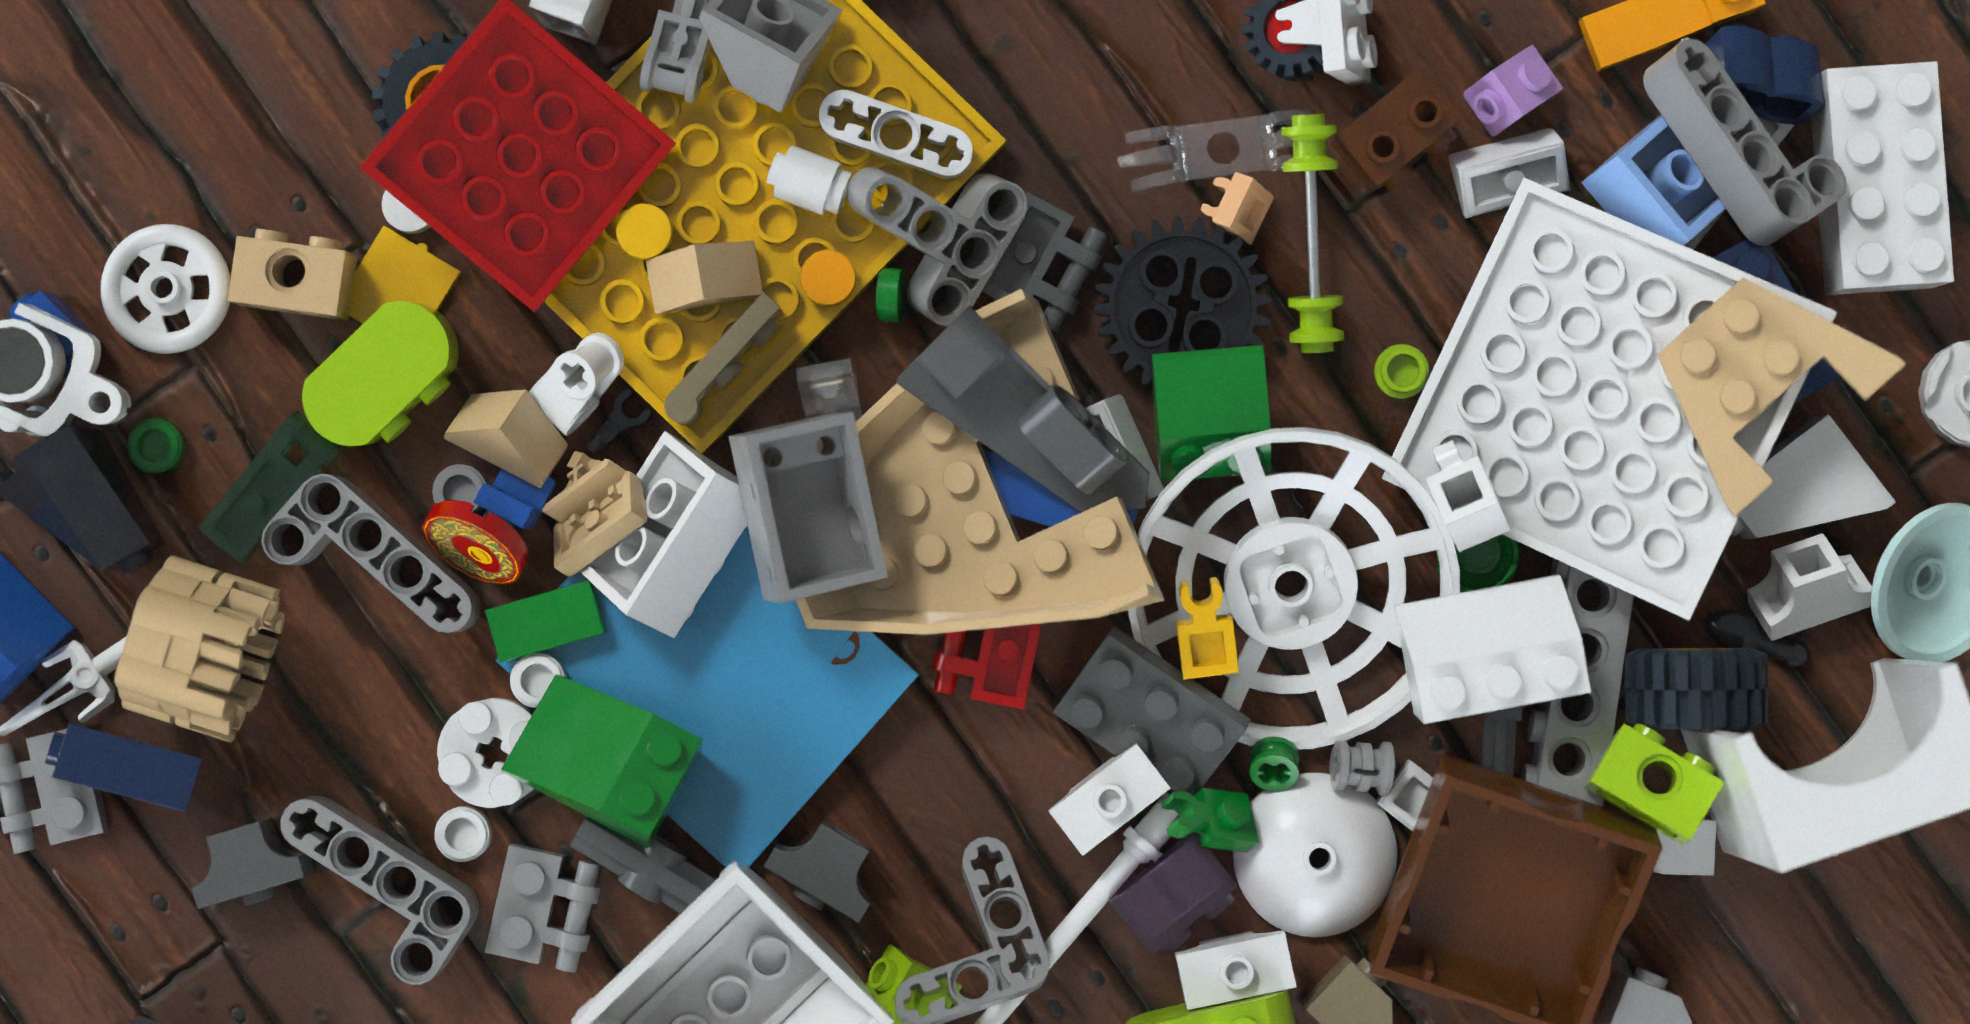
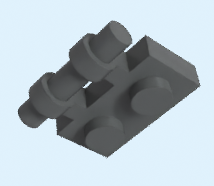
[981,192,1108,333]

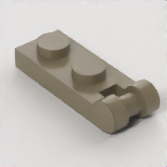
[664,292,783,426]

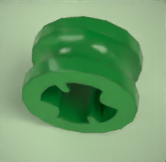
[1249,736,1299,791]

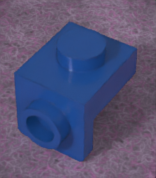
[473,469,556,529]

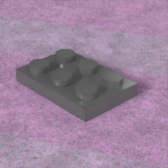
[1053,626,1251,796]

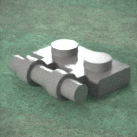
[0,725,110,854]
[485,843,601,972]

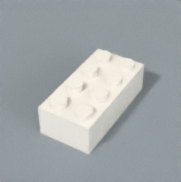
[1811,61,1954,295]

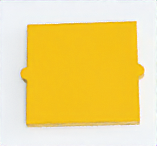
[348,225,461,323]

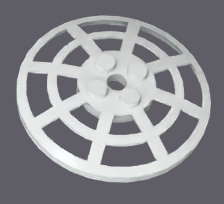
[1128,427,1460,749]

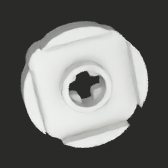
[437,697,535,808]

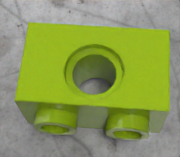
[1584,724,1724,845]

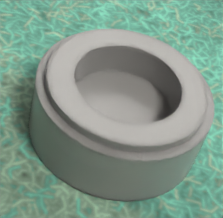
[432,464,489,514]

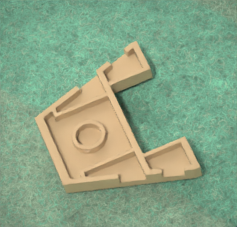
[1657,277,1906,517]

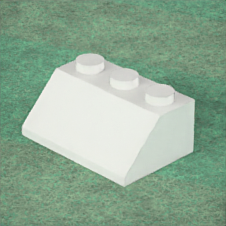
[579,431,748,638]
[1394,574,1591,724]

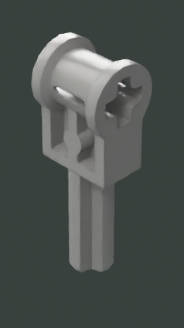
[639,0,711,104]

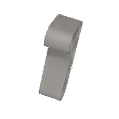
[1643,39,1847,246]
[261,474,481,633]
[280,795,479,985]

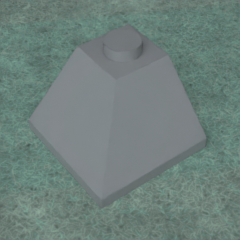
[699,0,843,113]

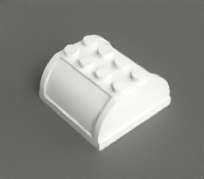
[572,861,894,1024]

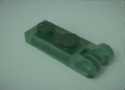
[198,410,341,563]

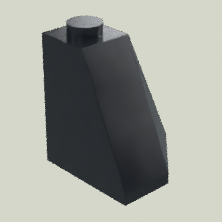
[0,425,165,575]

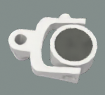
[0,303,132,438]

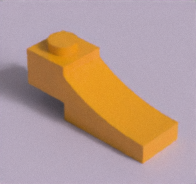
[1578,0,1766,72]

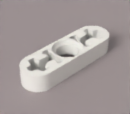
[819,90,973,180]

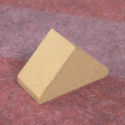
[645,241,763,315]
[444,389,568,489]

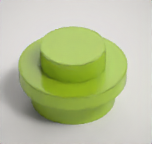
[1374,344,1429,399]

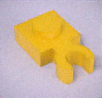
[1176,577,1239,680]

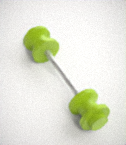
[1281,114,1344,353]

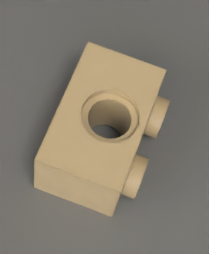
[227,229,358,321]

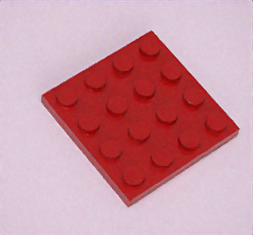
[359,0,676,312]

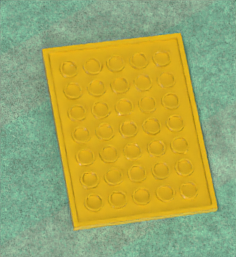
[544,0,1006,455]

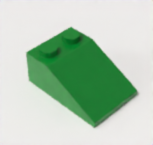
[501,674,703,848]

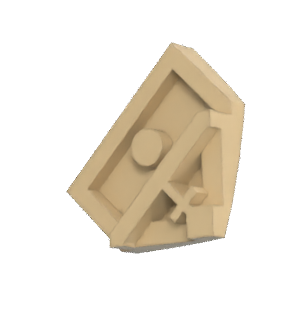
[541,451,647,578]

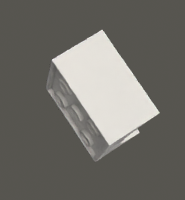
[1681,658,1970,873]

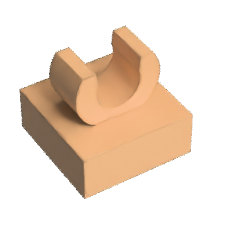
[1201,172,1274,245]

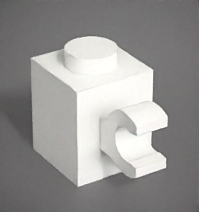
[1426,440,1511,552]

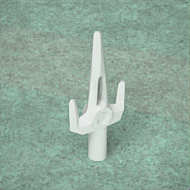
[0,637,126,736]

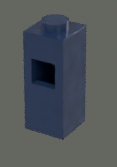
[45,723,202,812]

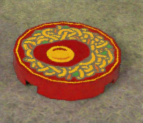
[421,500,529,585]

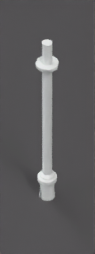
[974,792,1181,1024]

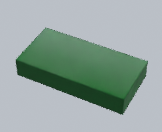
[485,580,608,663]

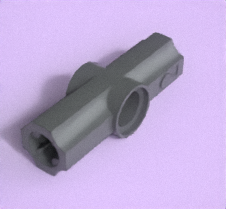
[570,817,718,914]

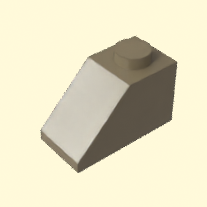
[1300,955,1393,1024]

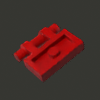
[932,623,1042,710]

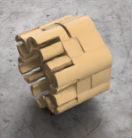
[115,555,285,742]

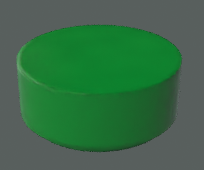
[876,268,906,323]
[127,418,187,474]

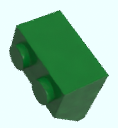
[1152,345,1271,482]

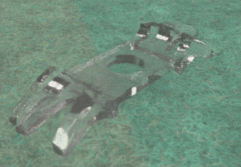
[1117,109,1329,192]

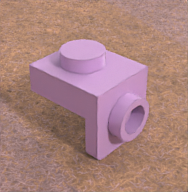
[1463,44,1564,136]

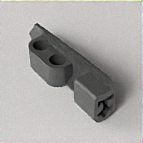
[896,305,1150,513]

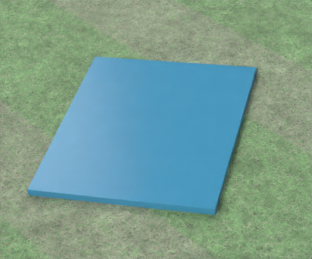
[495,526,919,868]

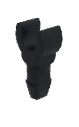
[587,389,653,455]

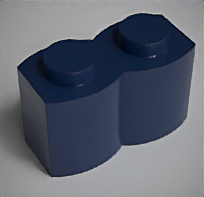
[1705,24,1824,124]

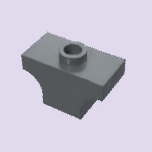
[191,817,316,909]
[763,819,872,923]

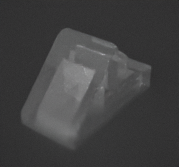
[796,358,863,453]

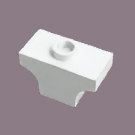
[1747,533,1872,641]
[1049,743,1171,856]
[1175,930,1296,1010]

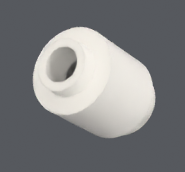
[767,145,853,215]

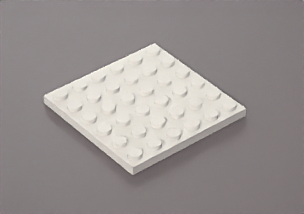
[1381,177,1837,620]

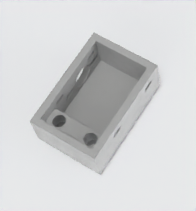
[729,412,888,603]

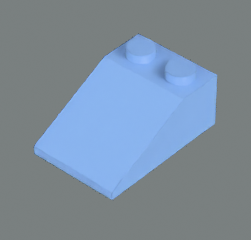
[1581,115,1725,246]

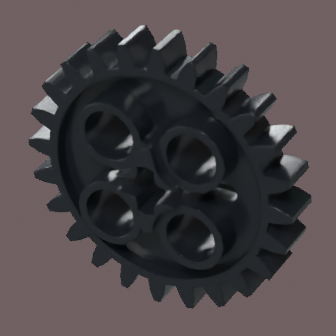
[1093,216,1272,386]

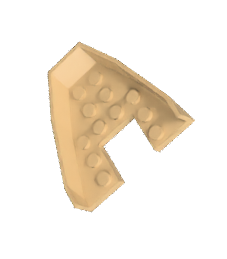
[796,289,1164,635]

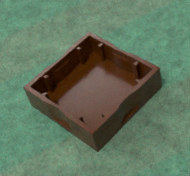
[1368,753,1663,1024]

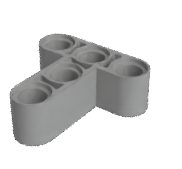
[847,167,1027,326]

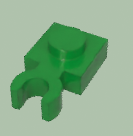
[1161,788,1259,853]

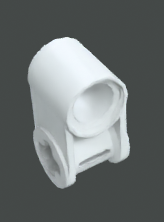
[529,332,624,436]

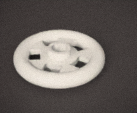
[100,224,231,354]

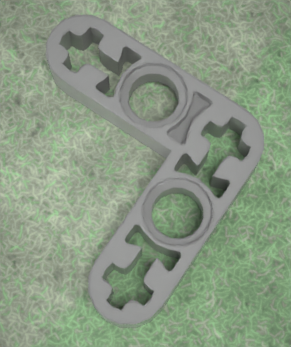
[894,837,1050,1024]

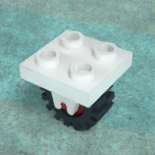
[1242,0,1377,86]

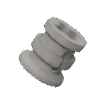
[1329,741,1395,796]

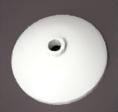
[1232,772,1397,937]

